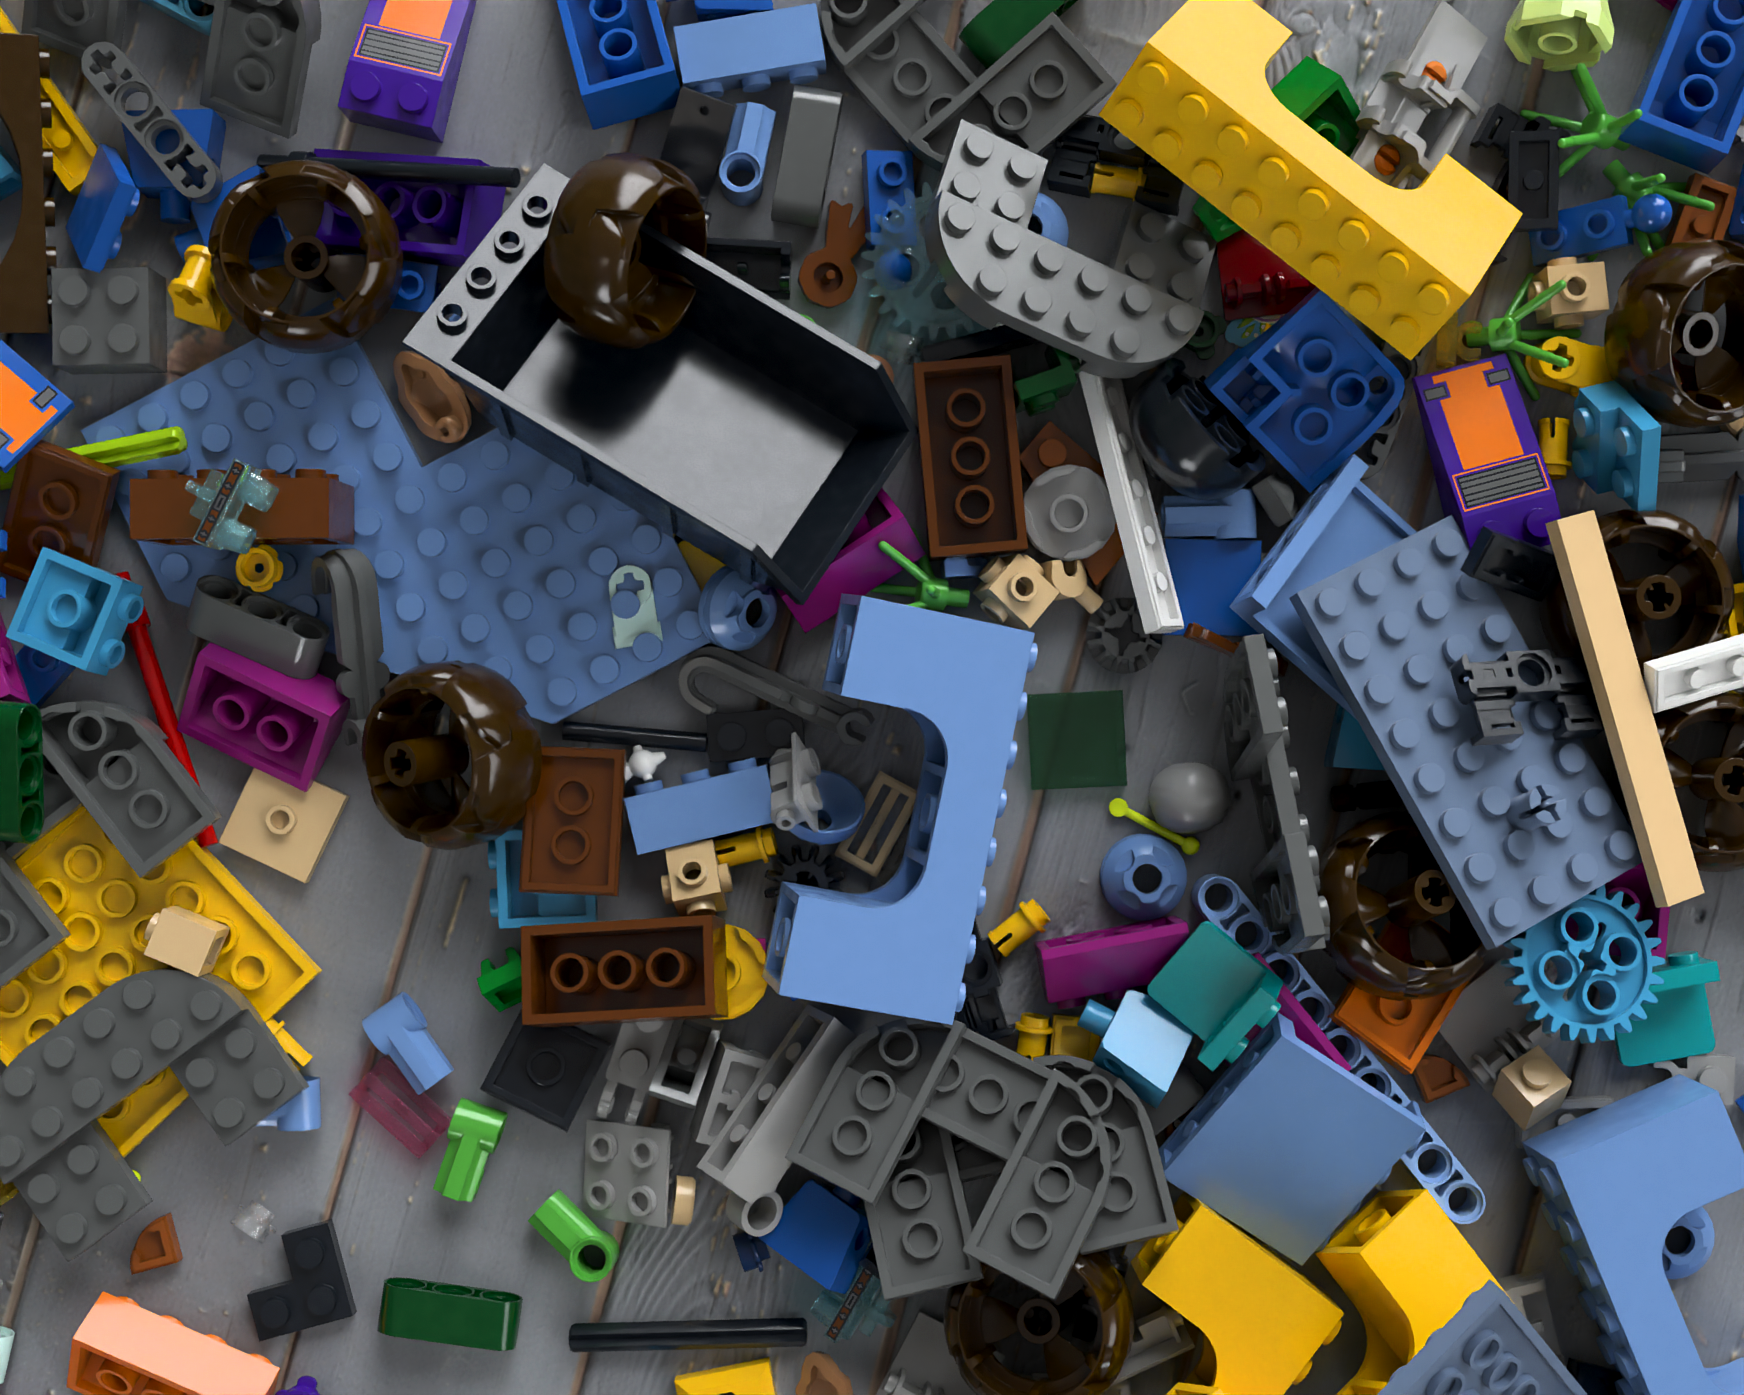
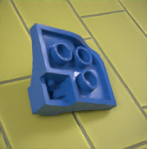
[1203,287,1405,493]

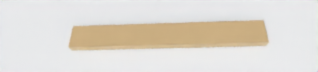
[1545,510,1704,908]

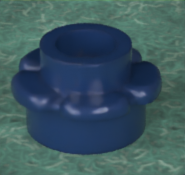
[732,1231,770,1272]

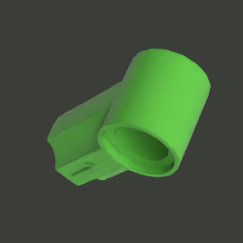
[433,1097,508,1202]
[528,1189,620,1283]

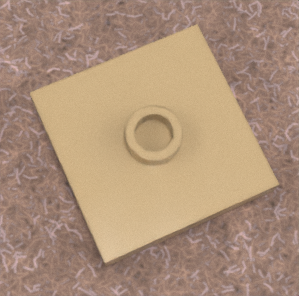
[219,768,350,883]

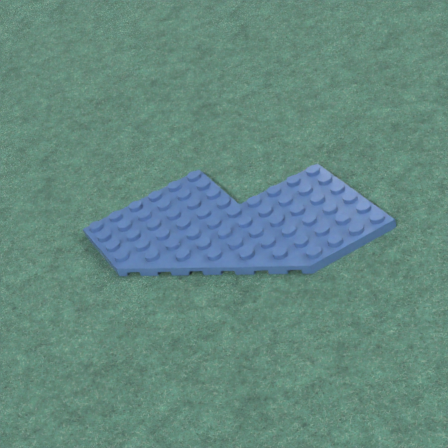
[81,298,711,724]

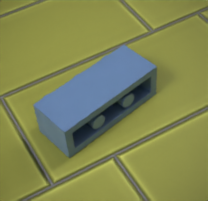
[673,3,826,98]
[624,757,774,855]

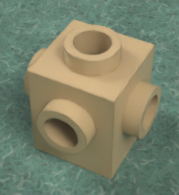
[1528,257,1610,330]
[972,553,1060,630]
[661,839,733,917]

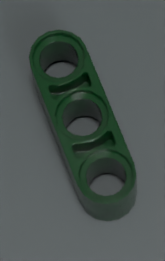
[959,0,1078,69]
[0,700,44,844]
[377,1277,523,1351]

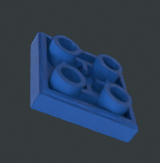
[65,143,140,273]
[1162,538,1262,637]

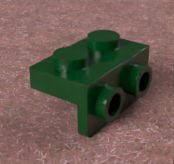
[1013,345,1081,417]

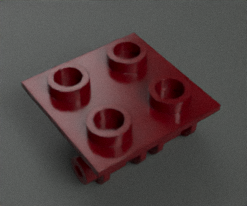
[1216,229,1316,321]

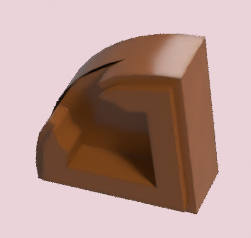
[1412,1053,1471,1104]
[130,1212,183,1275]

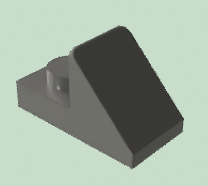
[648,1018,724,1110]

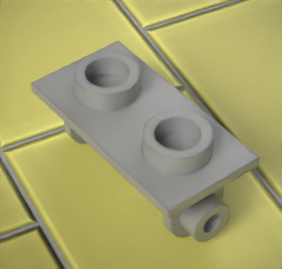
[769,732,823,833]
[1088,1305,1195,1386]

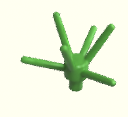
[1520,63,1643,179]
[1587,159,1715,261]
[1466,272,1582,401]
[870,527,970,612]

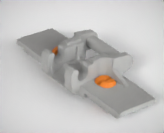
[1349,0,1488,190]

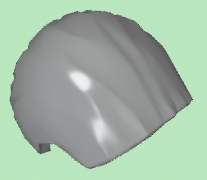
[1148,762,1232,834]

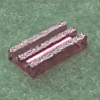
[348,1057,452,1159]

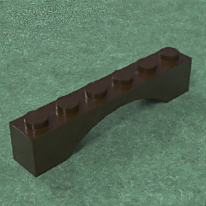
[0,33,57,334]

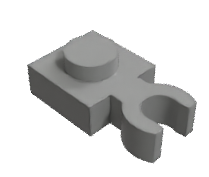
[1647,1054,1736,1105]

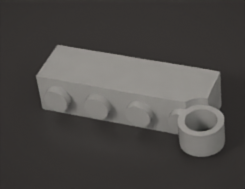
[696,1004,858,1237]

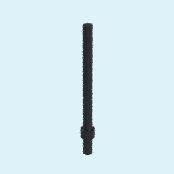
[256,151,521,188]

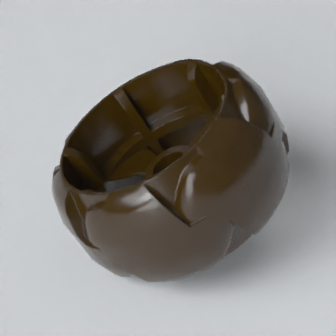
[543,152,707,349]
[208,160,403,354]
[1604,238,1744,429]
[1538,508,1735,681]
[362,660,542,850]
[1612,690,1744,872]
[1317,812,1490,1001]
[944,1250,1134,1395]

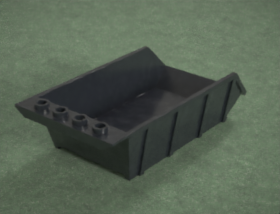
[402,163,919,605]

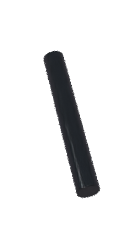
[562,721,707,752]

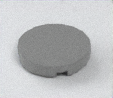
[1024,464,1116,561]

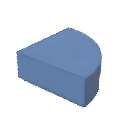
[940,557,987,580]

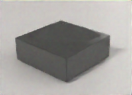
[1252,472,1300,527]

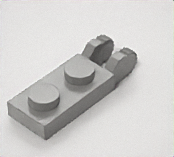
[596,1020,674,1125]

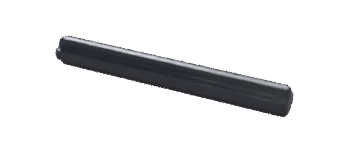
[569,1318,808,1352]

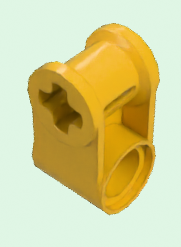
[168,245,233,332]
[1523,336,1613,398]

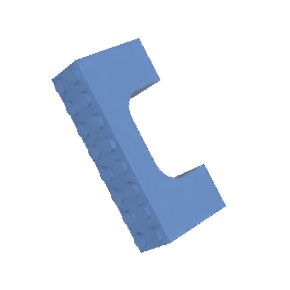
[762,593,1037,1025]
[1522,1074,1744,1395]

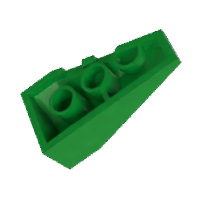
[1192,56,1361,242]

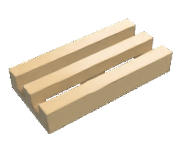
[834,771,917,877]

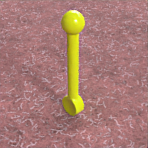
[1109,798,1200,855]

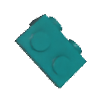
[1147,921,1284,1071]
[1614,951,1721,1067]

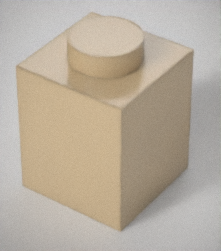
[144,905,230,977]
[1492,1045,1572,1131]

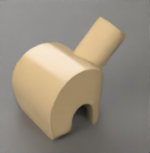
[1040,559,1104,614]

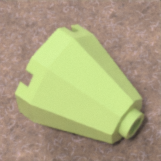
[1504,0,1614,72]

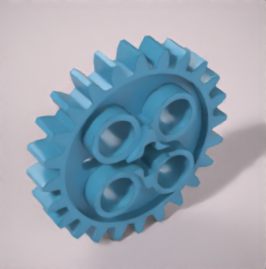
[1501,884,1665,1044]

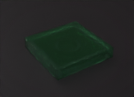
[1027,690,1127,790]

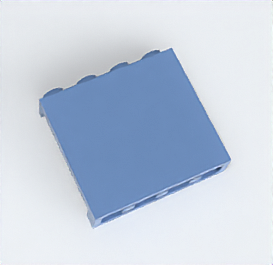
[1229,454,1417,719]
[1158,1012,1426,1266]

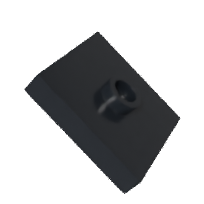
[480,1009,611,1133]

